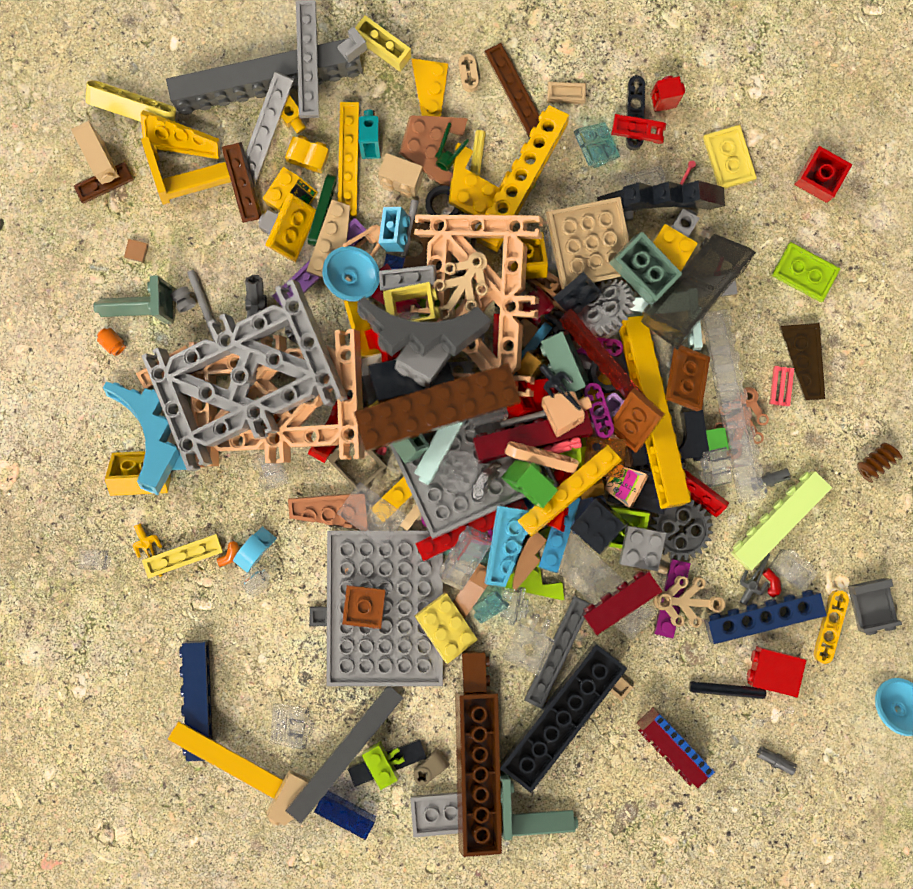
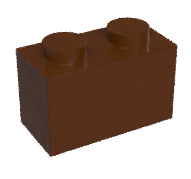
[462,650,490,693]

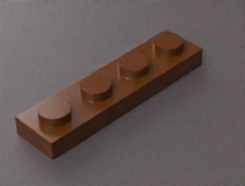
[222,142,261,223]

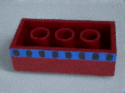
[637,707,715,789]

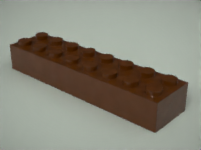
[354,363,521,452]
[455,690,502,857]

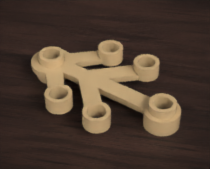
[434,252,489,321]
[653,576,725,628]

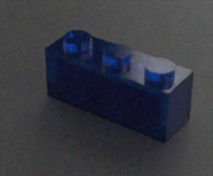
[314,790,376,840]

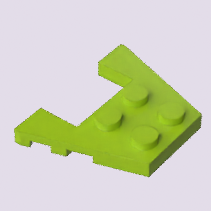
[505,526,564,600]

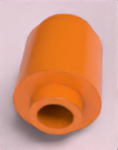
[97,328,126,356]

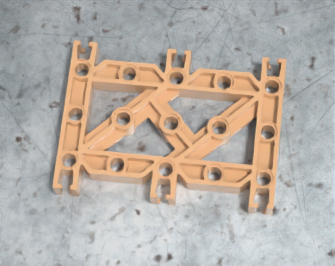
[410,215,543,397]
[189,329,365,467]

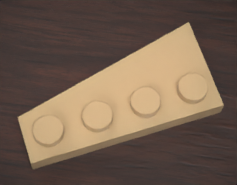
[307,200,350,278]

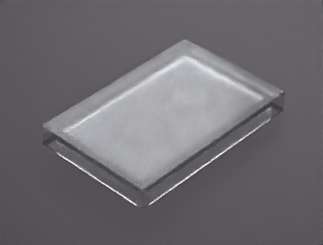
[337,481,407,547]

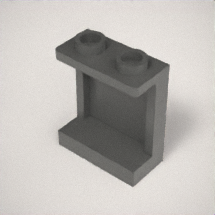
[848,578,902,635]

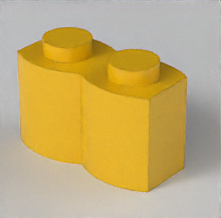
[285,135,329,174]

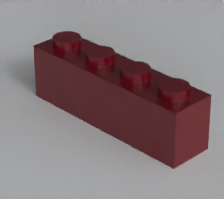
[582,570,663,636]

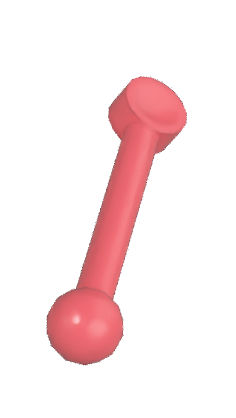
[680,160,696,185]

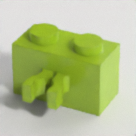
[362,741,405,790]

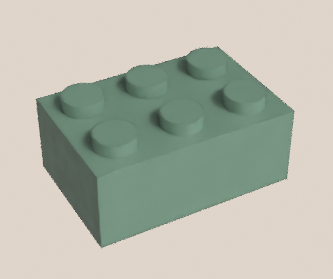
[609,232,682,304]
[540,331,590,393]

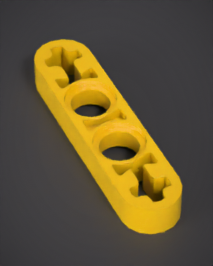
[814,590,849,664]

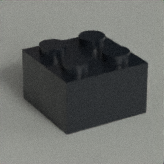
[570,497,629,555]

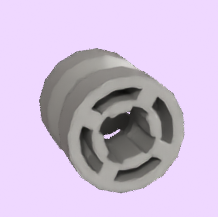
[170,287,196,313]

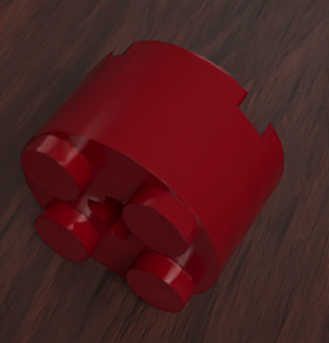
[511,285,555,326]

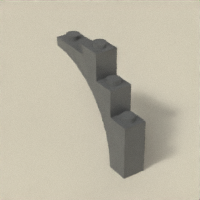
[357,296,491,356]

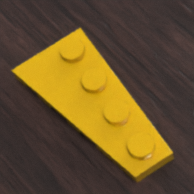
[140,110,220,159]

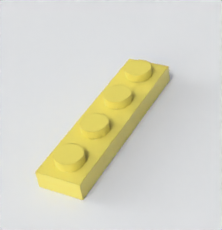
[142,534,223,578]

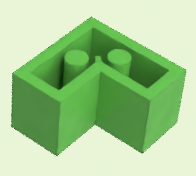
[501,460,558,508]

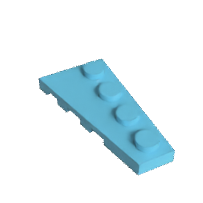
[484,506,529,587]

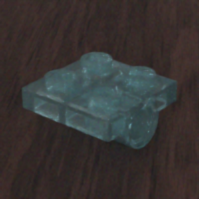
[574,122,620,168]

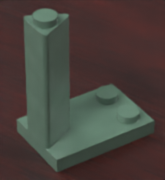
[93,275,174,324]
[500,770,578,840]

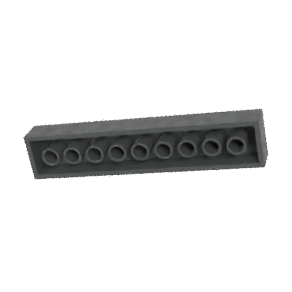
[166,38,363,115]

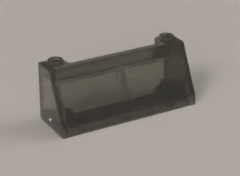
[641,234,756,350]

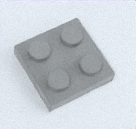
[619,525,666,571]

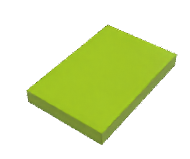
[771,242,841,303]

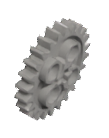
[576,279,636,336]

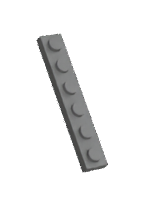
[296,0,320,118]
[245,71,294,188]

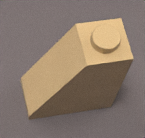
[71,121,119,184]
[266,769,310,826]

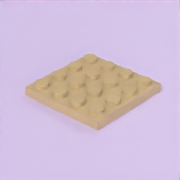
[546,197,629,289]

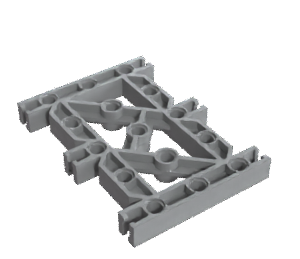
[142,279,348,471]

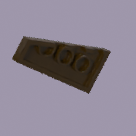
[780,323,825,401]

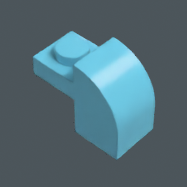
[233,526,277,573]

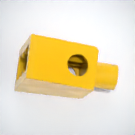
[280,95,306,134]

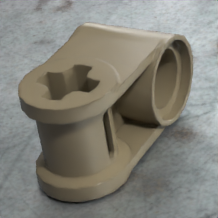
[414,749,450,786]

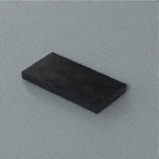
[368,359,454,403]

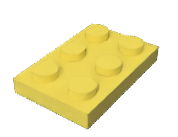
[414,593,478,663]

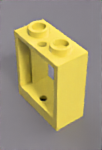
[383,282,440,322]

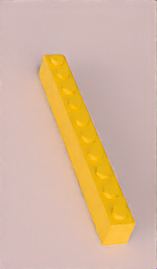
[618,315,691,509]

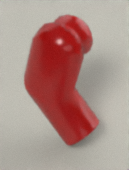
[762,568,782,597]

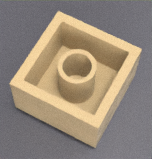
[378,153,423,198]

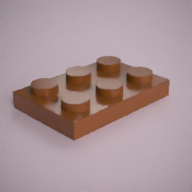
[665,344,710,411]
[607,388,665,453]

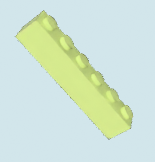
[731,471,832,570]

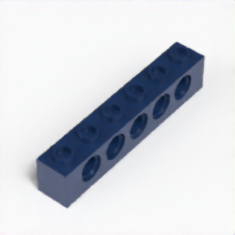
[704,590,827,644]

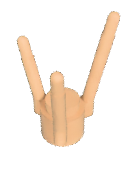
[343,224,381,257]

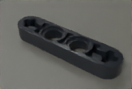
[625,76,645,151]

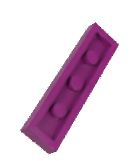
[654,559,691,639]

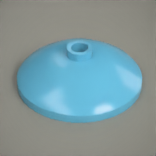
[322,246,380,302]
[875,678,913,736]

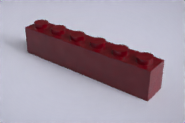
[473,410,593,464]

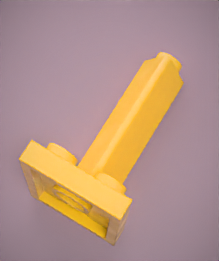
[141,137,231,205]

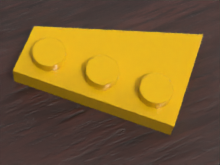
[411,58,448,117]

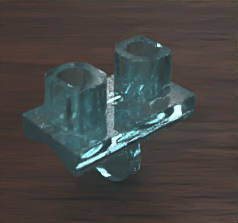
[473,591,509,624]

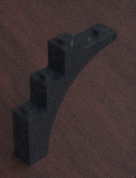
[597,180,725,212]

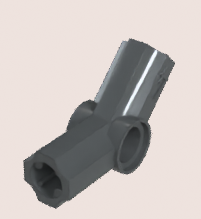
[245,275,267,329]

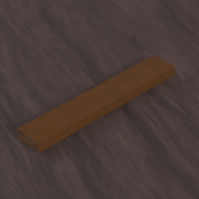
[484,43,548,148]

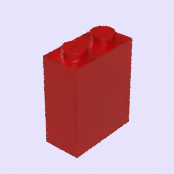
[746,646,807,698]

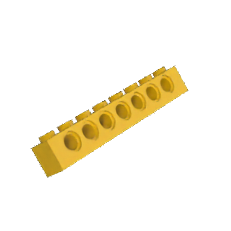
[476,105,569,252]

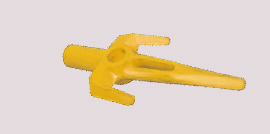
[133,523,162,577]

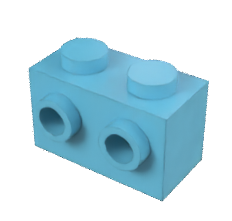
[379,207,410,252]

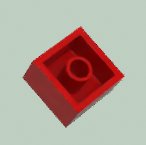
[794,146,853,203]

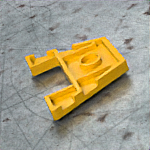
[448,142,522,215]

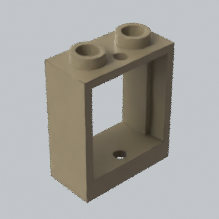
[328,433,387,493]

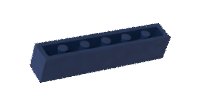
[179,640,213,762]

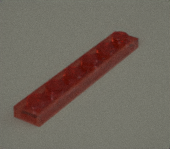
[560,309,647,399]

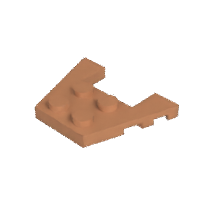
[399,115,468,186]

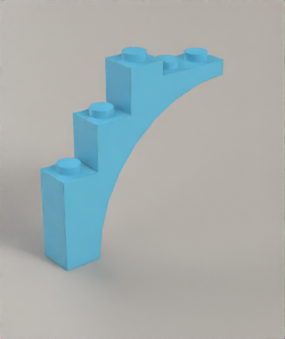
[103,381,180,495]

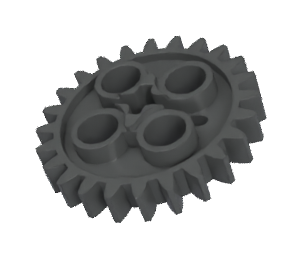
[650,500,713,560]

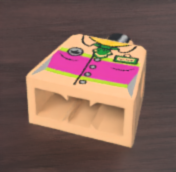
[602,465,648,508]

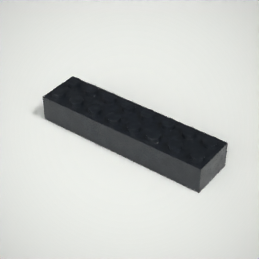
[500,641,628,793]

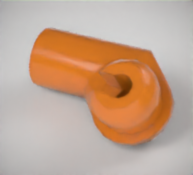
[217,541,240,567]

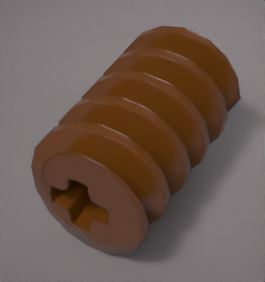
[857,443,903,483]

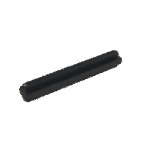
[689,681,766,699]

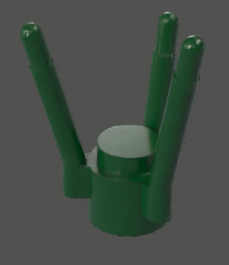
[435,122,469,172]

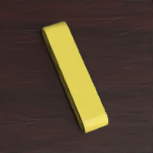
[86,80,176,122]

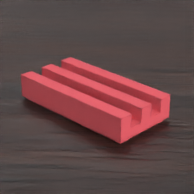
[769,366,794,406]

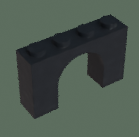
[628,410,710,470]

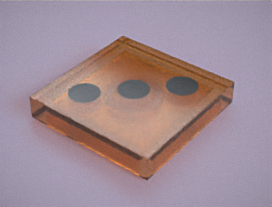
[584,437,627,478]

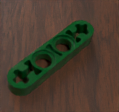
[307,174,337,246]

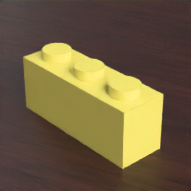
[355,15,411,72]

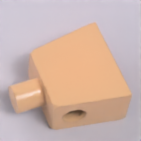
[542,391,592,437]

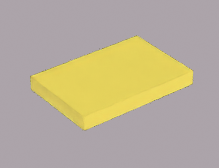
[703,125,757,189]

